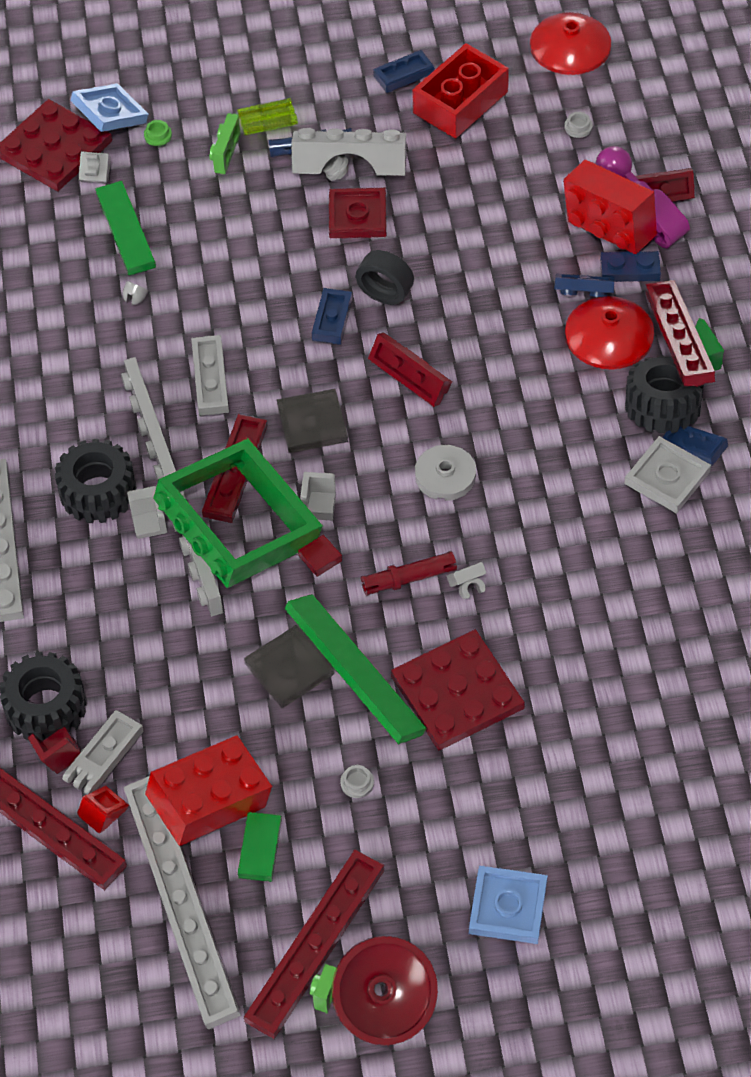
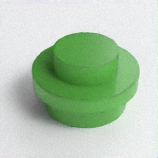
[144,120,172,146]

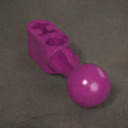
[595,146,690,248]

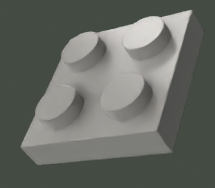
[624,436,711,514]

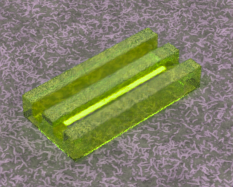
[237,98,298,135]

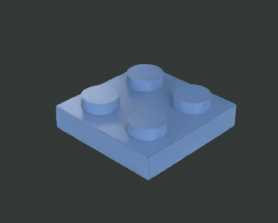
[71,83,148,132]
[469,866,547,944]

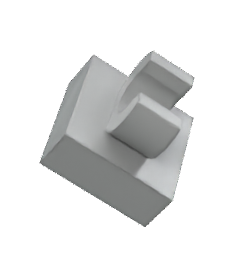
[79,152,111,184]
[446,562,487,599]

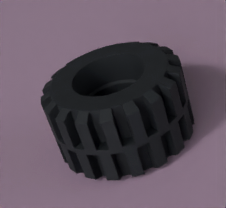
[625,355,704,433]
[55,439,137,523]
[0,652,87,741]

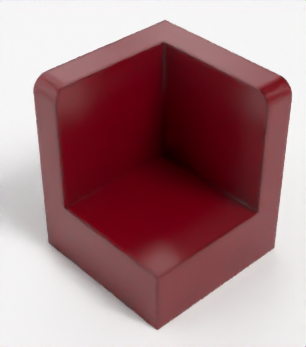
[28,727,82,774]

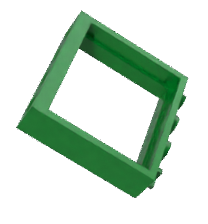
[153,438,323,588]

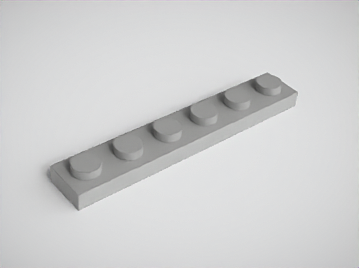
[0,459,24,622]

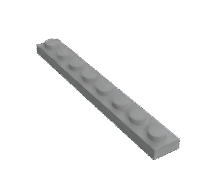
[123,776,241,1030]

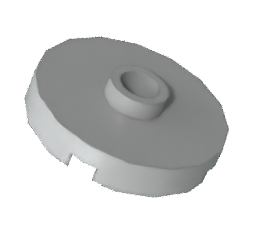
[415,445,476,501]

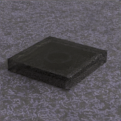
[276,389,348,453]
[244,625,335,708]

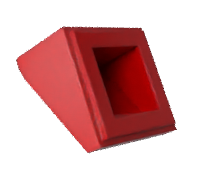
[77,785,129,833]

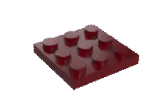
[0,99,112,192]
[391,629,525,751]

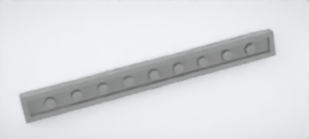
[121,357,223,617]

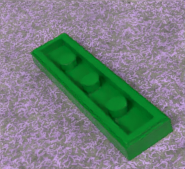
[95,181,156,276]

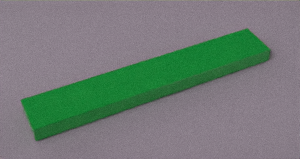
[285,594,426,744]

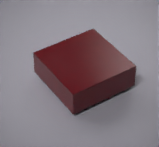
[298,534,342,577]

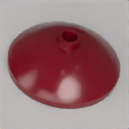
[332,936,438,1045]

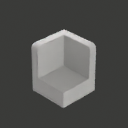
[300,472,336,521]
[127,486,167,539]

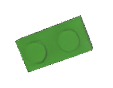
[209,113,241,174]

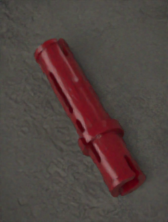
[361,551,457,596]

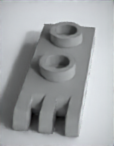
[62,710,144,794]

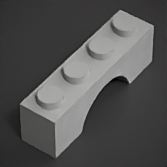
[291,128,406,176]

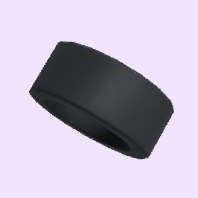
[355,250,414,305]

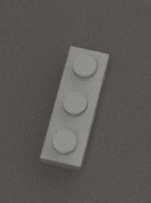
[191,335,229,416]

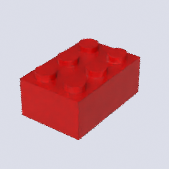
[413,43,509,139]
[563,159,657,255]
[145,735,272,846]

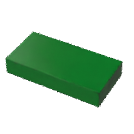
[238,812,282,882]

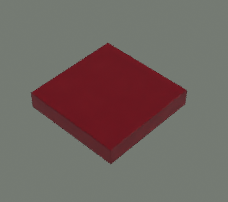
[329,187,387,239]

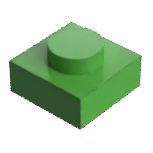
[309,964,337,1014]

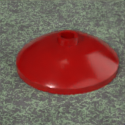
[530,12,611,75]
[565,296,654,369]

